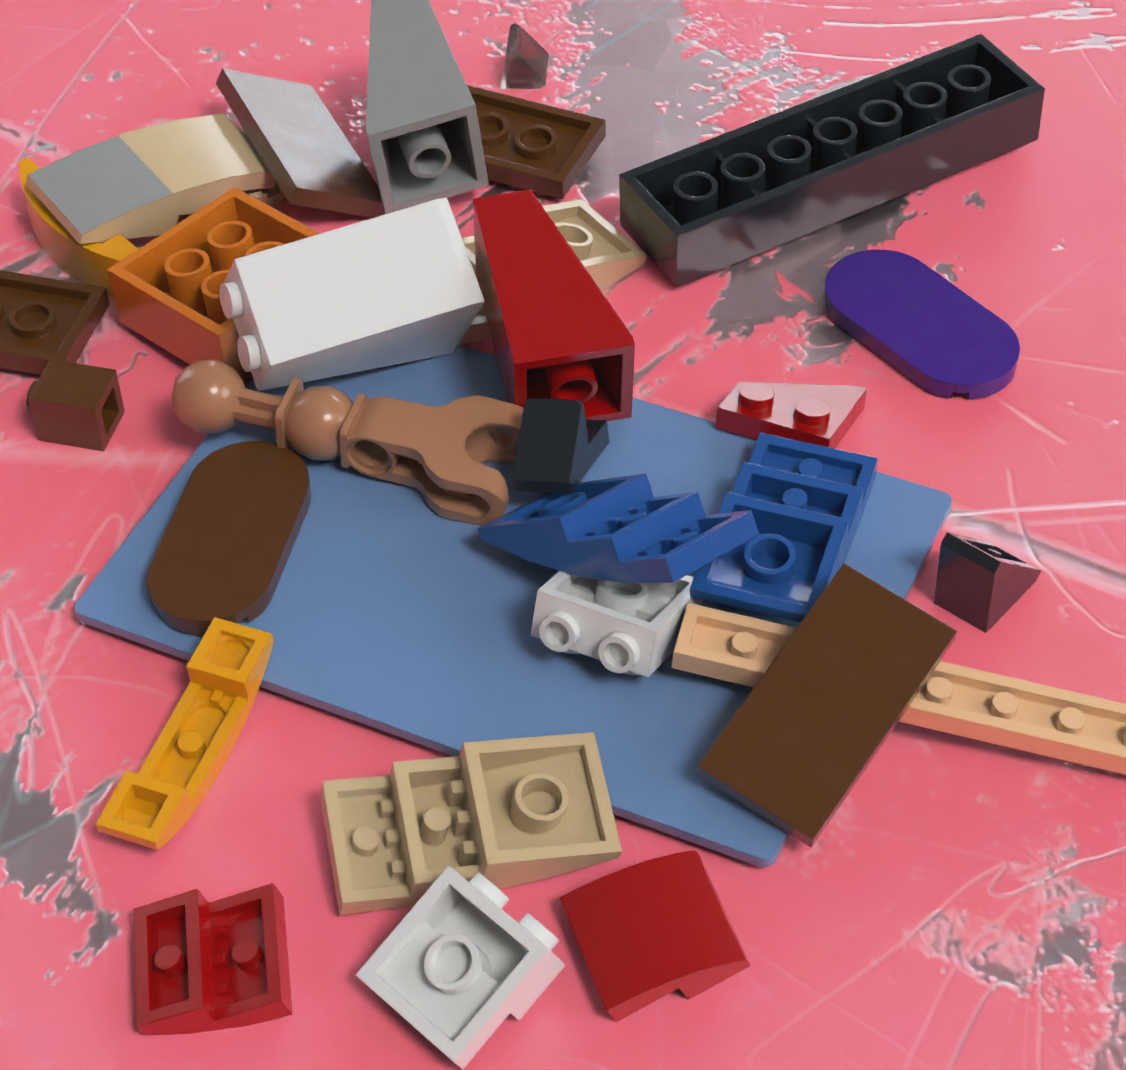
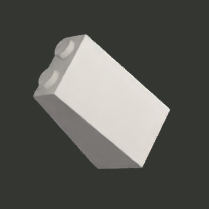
[220,197,485,391]

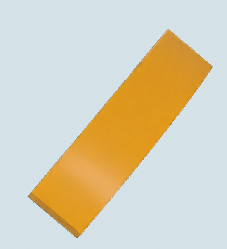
[19,157,138,298]
[95,617,274,850]

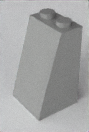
[366,0,489,214]

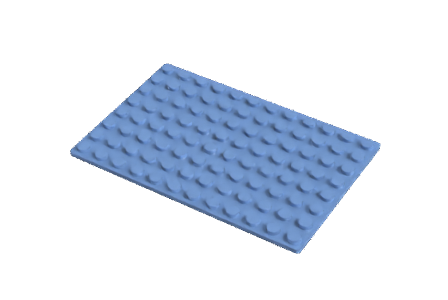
[74,345,952,867]

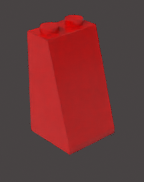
[473,190,635,421]

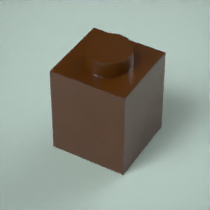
[26,359,125,452]

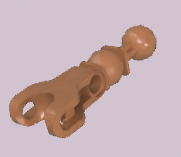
[171,359,523,525]

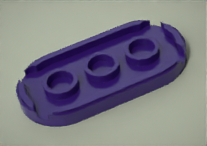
[824,249,1020,399]

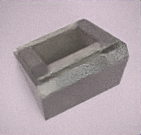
[500,22,549,90]

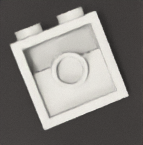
[530,571,703,677]
[356,865,565,1069]

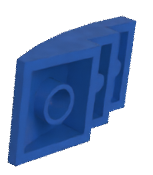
[690,432,878,622]
[477,473,759,583]

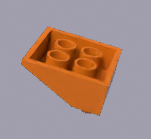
[107,187,320,381]

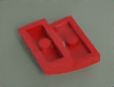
[560,850,751,1022]
[133,883,293,1035]

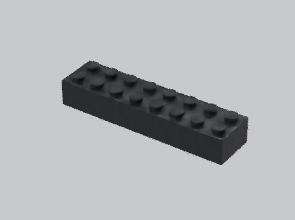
[619,34,1045,287]

